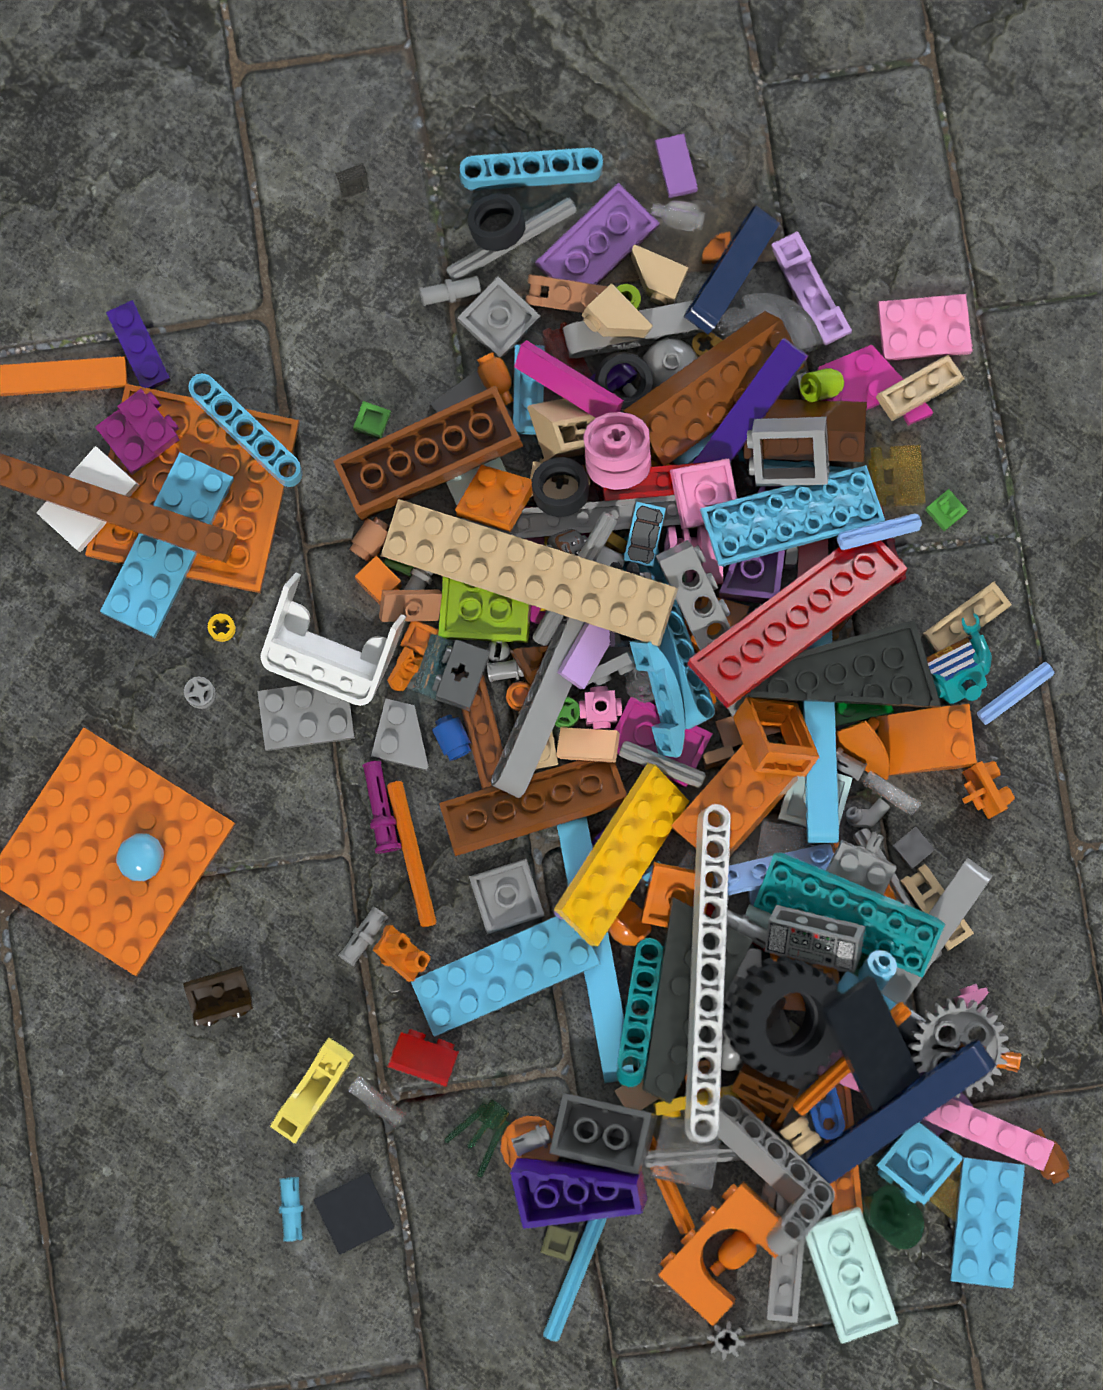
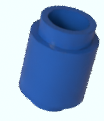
[432,714,471,761]

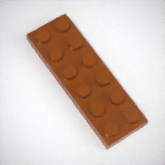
[439,760,627,856]

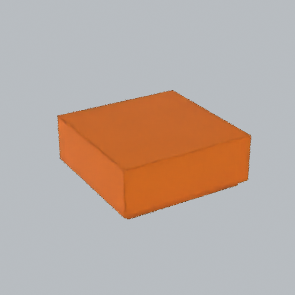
[400,621,439,658]

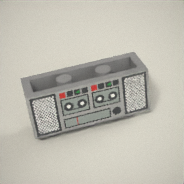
[765,905,865,973]

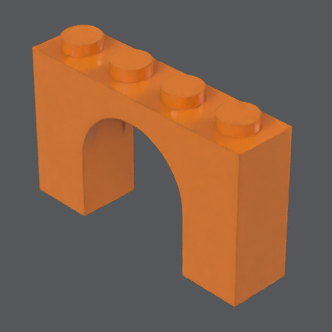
[658,1181,781,1326]

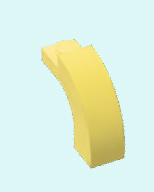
[270,1038,354,1144]

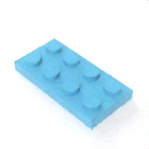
[950,1157,1025,1289]

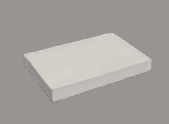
[36,446,140,552]

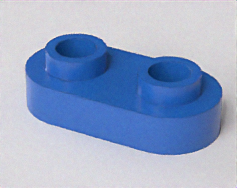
[806,1079,845,1140]

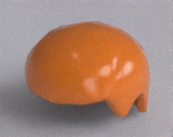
[608,900,652,946]

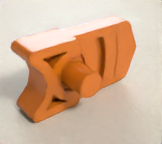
[387,647,425,691]

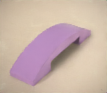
[771,232,852,345]

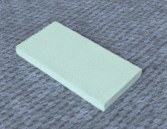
[805,1206,899,1344]

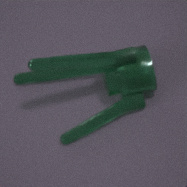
[444,1099,510,1178]

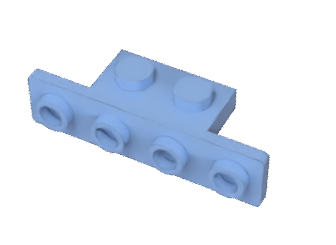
[714,843,834,905]

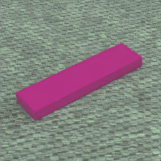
[514,340,624,418]

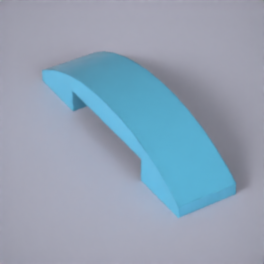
[630,640,685,757]

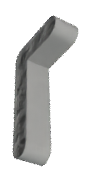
[705,1095,835,1255]

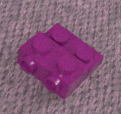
[95,389,179,475]

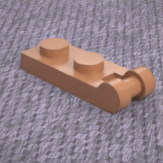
[525,274,608,313]

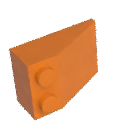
[876,704,977,776]

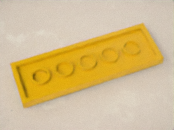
[554,764,690,947]

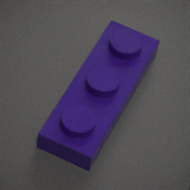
[106,300,171,389]

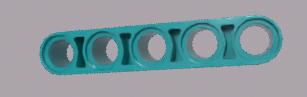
[616,938,663,1087]

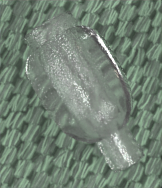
[651,201,706,232]

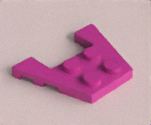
[817,345,933,426]

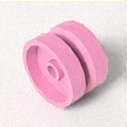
[584,412,651,490]

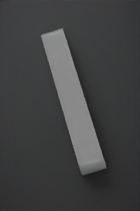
[880,858,993,1004]

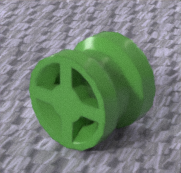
[555,697,580,728]

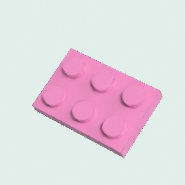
[877,294,972,361]

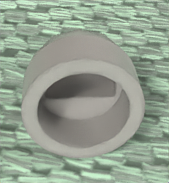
[486,641,510,663]

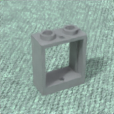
[747,417,829,486]

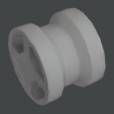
[184,677,216,709]

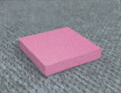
[670,458,737,529]

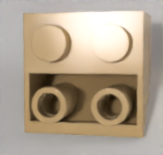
[527,399,595,461]

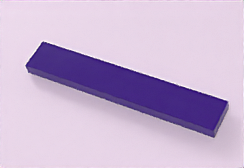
[693,338,808,463]

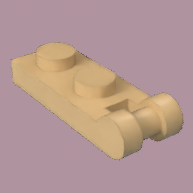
[900,864,974,951]

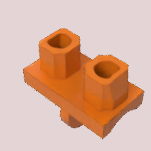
[962,761,1015,819]
[373,925,430,982]

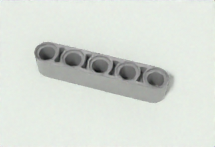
[563,301,702,358]

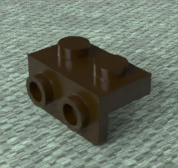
[183,965,253,1026]

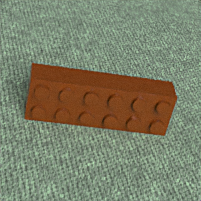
[623,311,805,466]
[333,386,523,521]

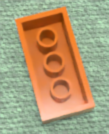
[671,744,798,858]

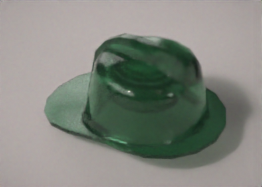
[862,1185,924,1250]

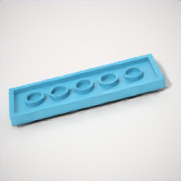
[100,452,234,638]
[411,916,601,1037]

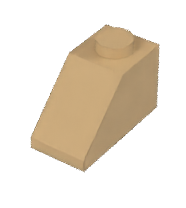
[631,244,688,306]
[582,283,653,338]

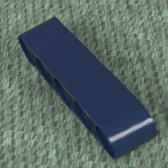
[684,205,780,334]

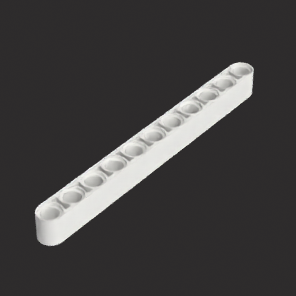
[685,804,730,1142]

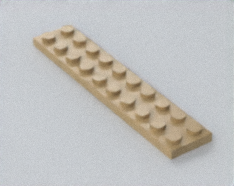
[381,499,678,646]

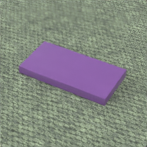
[535,183,659,285]

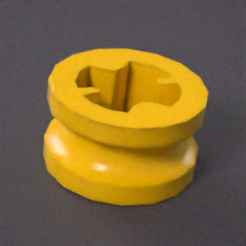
[208,613,236,642]

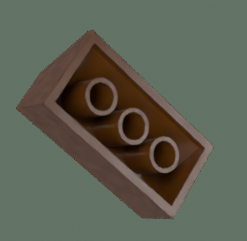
[744,399,867,462]

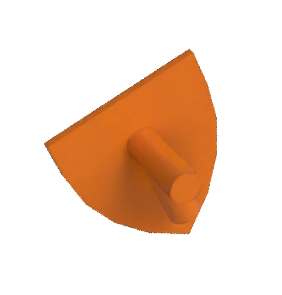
[835,717,890,780]

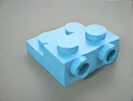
[876,1121,963,1205]

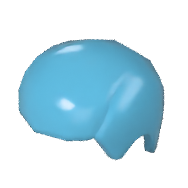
[116,833,164,881]

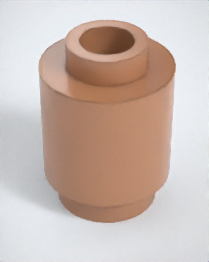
[350,517,390,563]

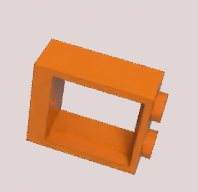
[733,697,820,777]

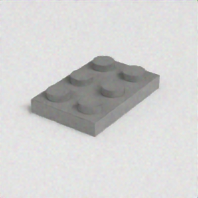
[257,685,355,751]

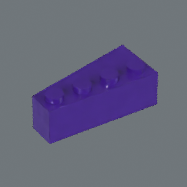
[510,1158,648,1229]

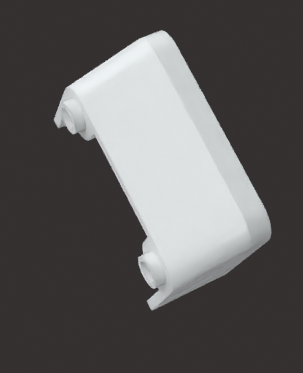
[261,573,407,705]

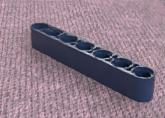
[806,1039,997,1184]

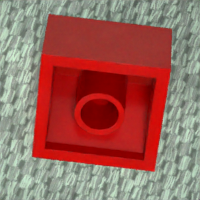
[388,1029,459,1087]

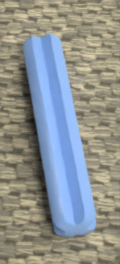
[837,513,922,550]
[977,662,1054,725]

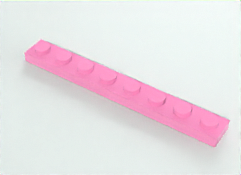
[816,1050,1054,1171]

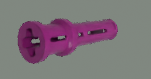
[362,761,402,854]

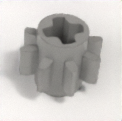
[706,1321,745,1360]

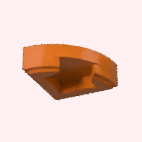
[702,232,731,264]

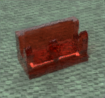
[542,322,592,379]

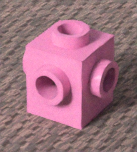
[579,686,622,730]

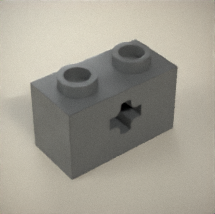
[432,640,490,712]

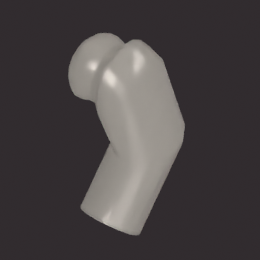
[846,798,890,828]

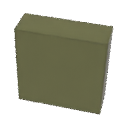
[540,1225,578,1262]

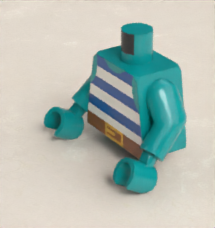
[926,613,992,704]

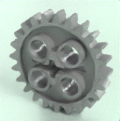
[909,997,1009,1098]

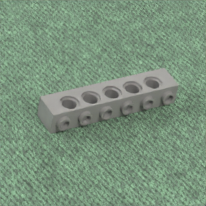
[656,540,749,718]

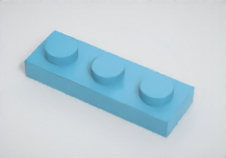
[513,345,544,435]

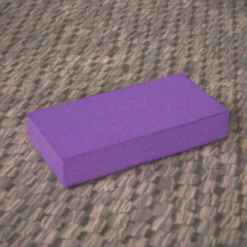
[655,134,698,198]

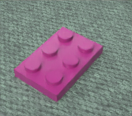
[614,694,713,788]

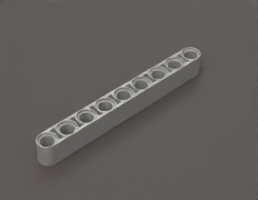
[491,546,625,798]

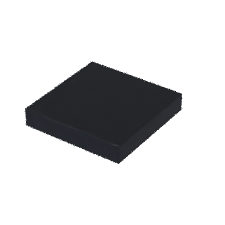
[313,1172,395,1255]

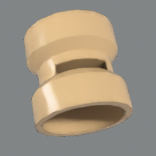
[779,1115,821,1156]

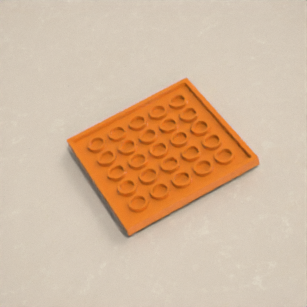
[85,384,300,593]
[0,727,235,976]

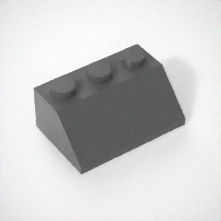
[549,1093,657,1174]

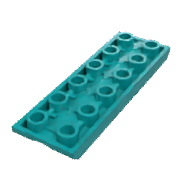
[753,852,945,978]

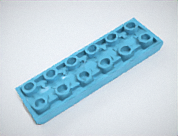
[700,465,885,566]

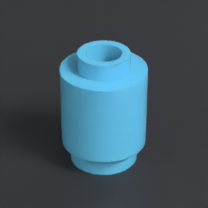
[858,950,897,990]

